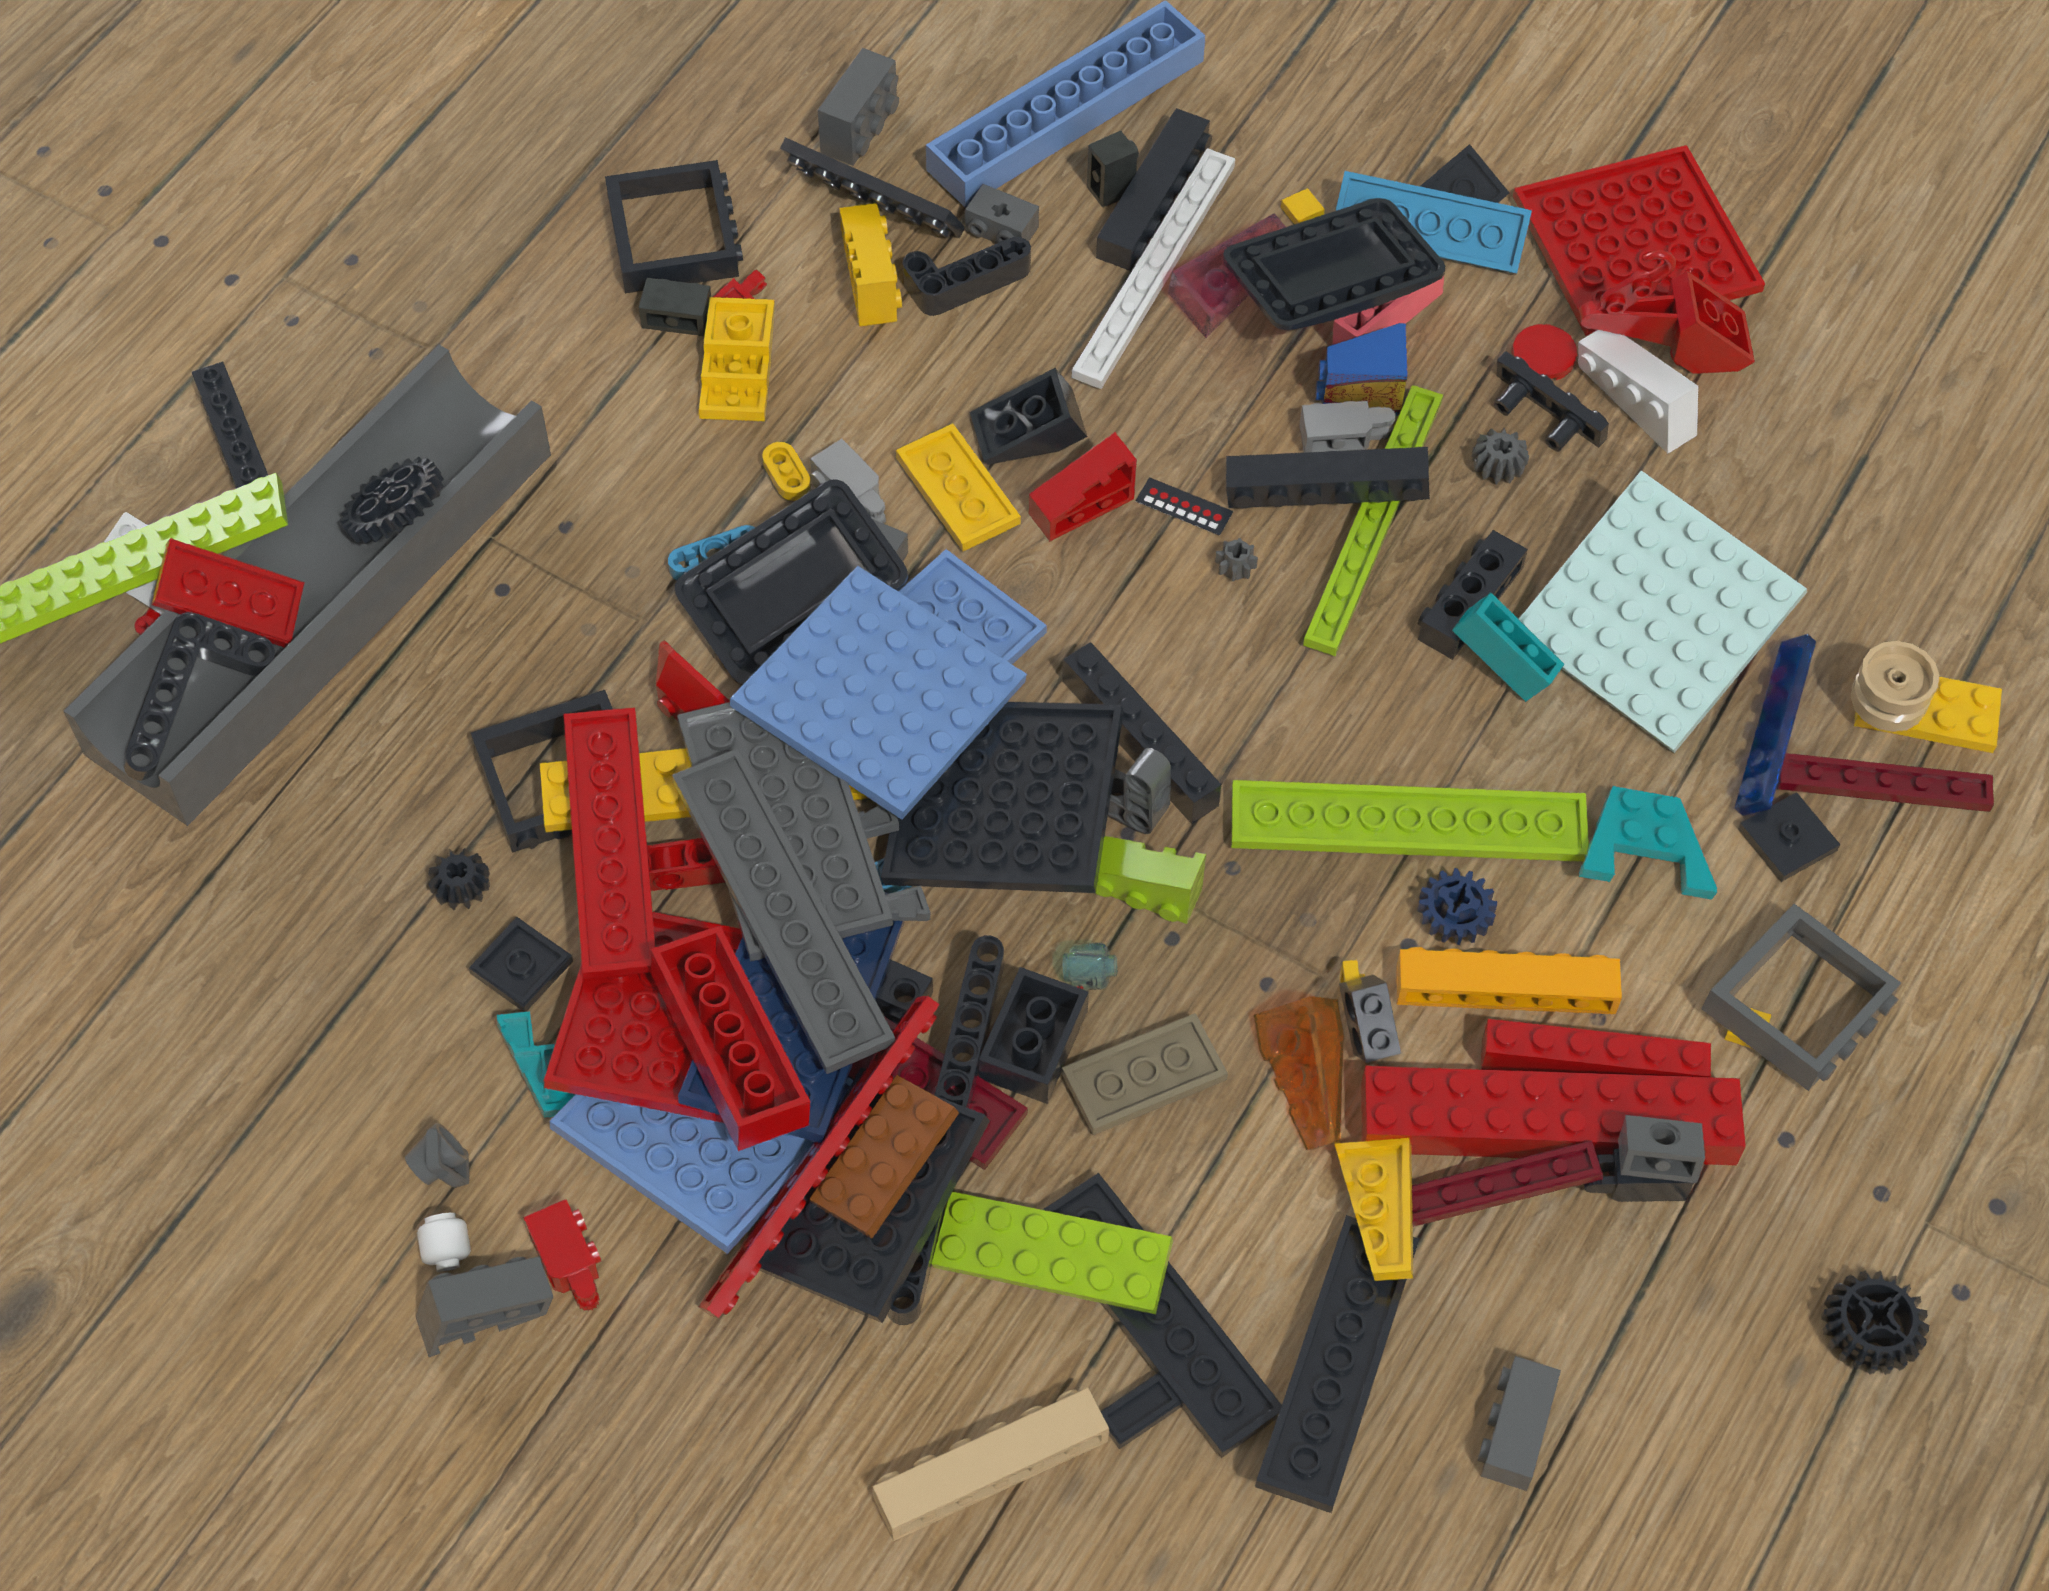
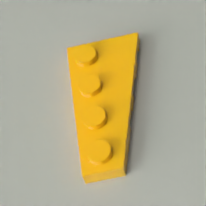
[1334,1138,1413,1281]

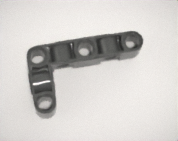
[1108,748,1171,834]

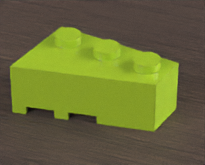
[1096,836,1206,924]

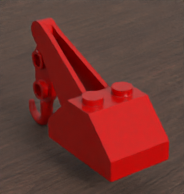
[1579,251,1755,374]

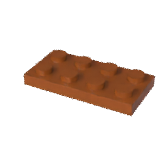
[810,1075,959,1239]

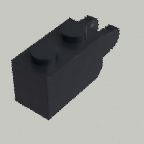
[1584,1149,1694,1202]

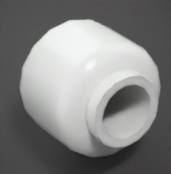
[417,1213,471,1272]

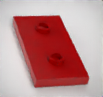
[152,538,305,648]

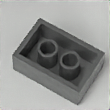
[818,48,899,166]

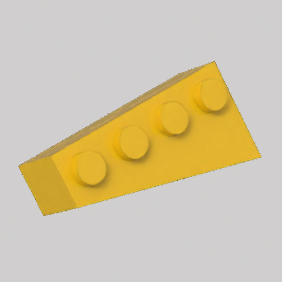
[839,203,902,327]

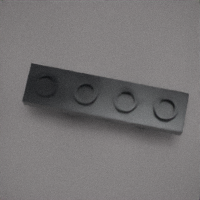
[1494,351,1609,452]

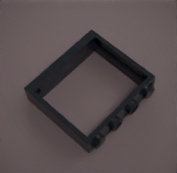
[605,160,743,294]
[471,690,613,853]

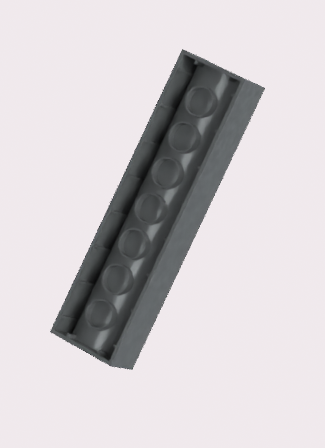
[64,344,551,826]

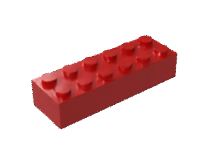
[651,925,810,1151]

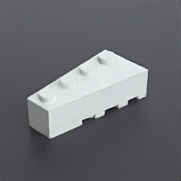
[1578,330,1698,454]

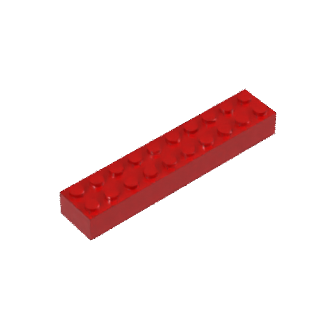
[1361,1066,1746,1166]

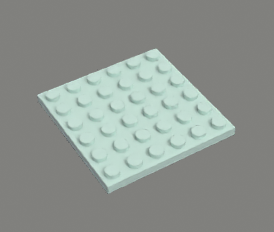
[1519,471,1807,753]

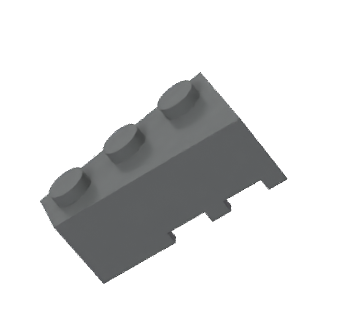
[416,1257,553,1357]

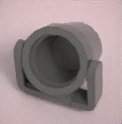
[405,1123,469,1188]

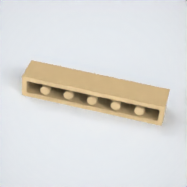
[872,1388,1109,1541]

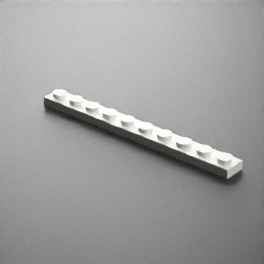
[1072,148,1235,389]

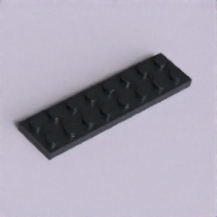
[1043,1173,1282,1458]
[1255,1215,1419,1514]

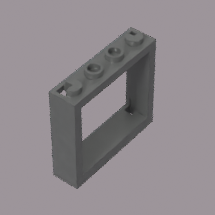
[1702,903,1901,1091]

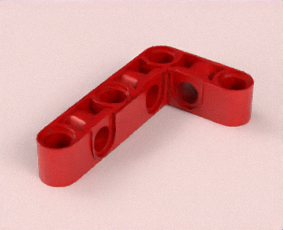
[647,838,726,891]

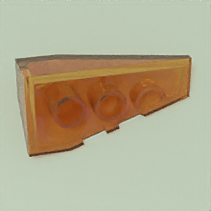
[1254,996,1344,1150]

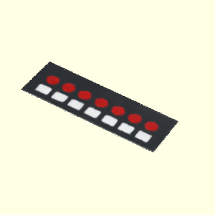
[1135,477,1234,536]

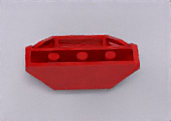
[656,640,730,721]

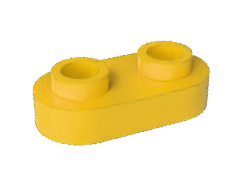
[763,442,811,501]

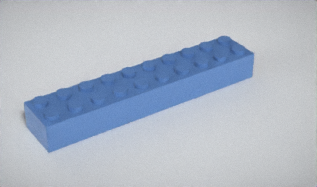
[926,0,1205,208]

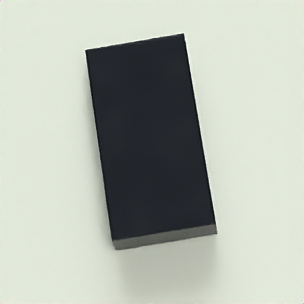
[1100,1373,1182,1449]

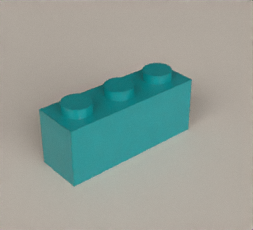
[1452,592,1564,702]

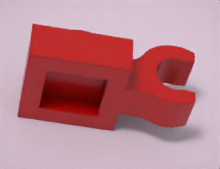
[713,269,767,299]

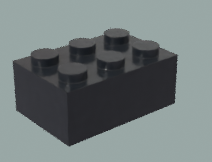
[978,967,1089,1104]

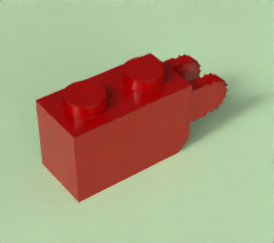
[523,1199,602,1312]

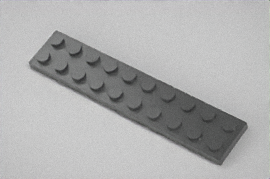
[672,748,895,1074]

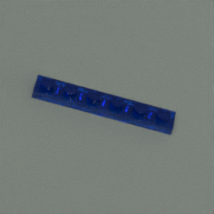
[1734,634,1816,816]

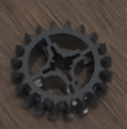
[1821,1270,1930,1375]

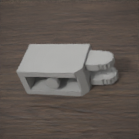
[1299,401,1396,452]
[810,439,886,524]

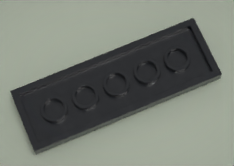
[780,137,965,239]

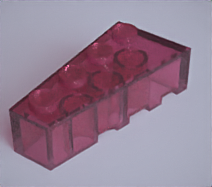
[1168,213,1286,338]

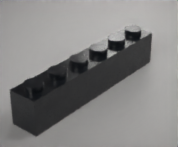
[1096,108,1212,271]
[1226,447,1430,509]
[1062,642,1222,824]

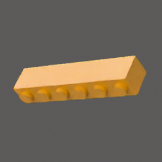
[1396,947,1622,1014]

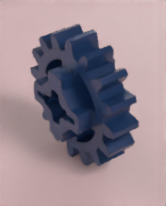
[1417,868,1497,945]

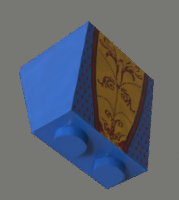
[1316,323,1407,416]

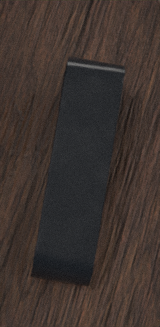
[903,237,1031,316]

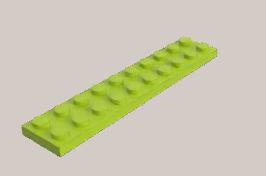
[0,473,288,644]
[1231,780,1589,862]

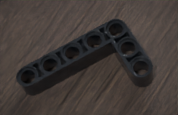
[124,612,275,781]

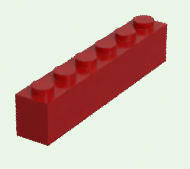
[1480,1019,1711,1077]

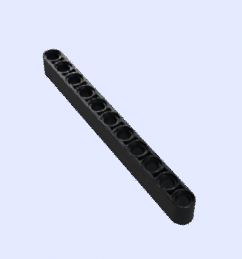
[888,935,1004,1325]

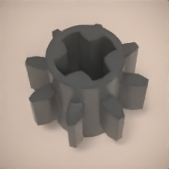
[1215,538,1258,582]

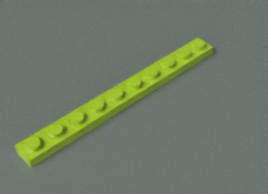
[1303,385,1443,656]

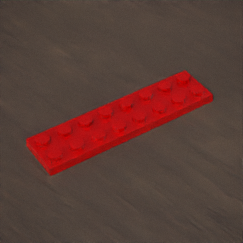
[564,707,656,979]

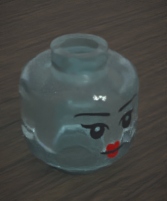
[1063,942,1118,990]

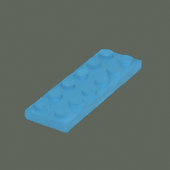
[1336,171,1532,274]

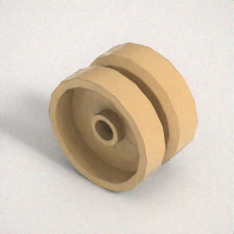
[1851,641,1939,732]

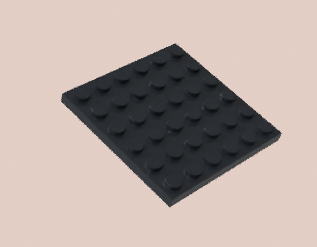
[881,702,1124,893]

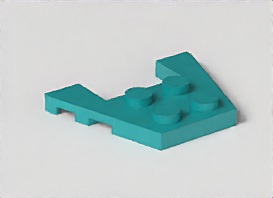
[1579,786,1717,900]
[497,1011,576,1118]

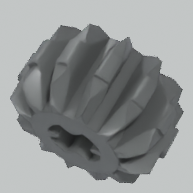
[1472,427,1529,485]

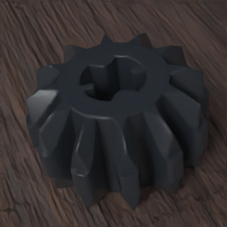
[428,847,490,910]

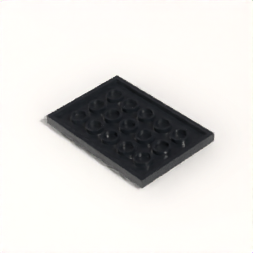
[759,1068,990,1323]

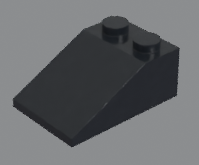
[970,368,1088,465]

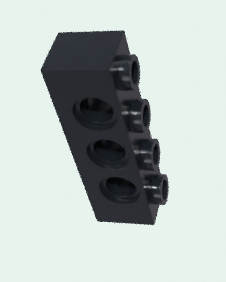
[1417,530,1528,660]

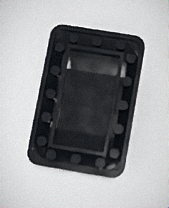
[1223,198,1445,330]
[675,479,908,685]

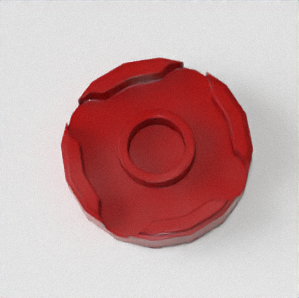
[1511,324,1577,380]

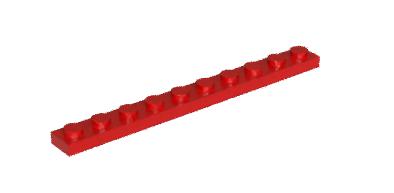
[698,996,940,1318]

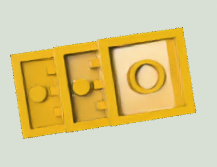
[699,297,775,421]

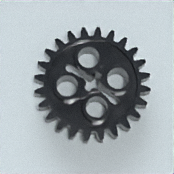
[340,457,444,544]

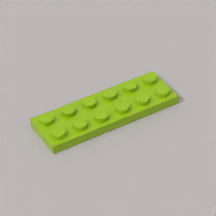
[931,1192,1173,1314]

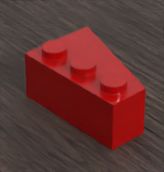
[1029,432,1137,542]

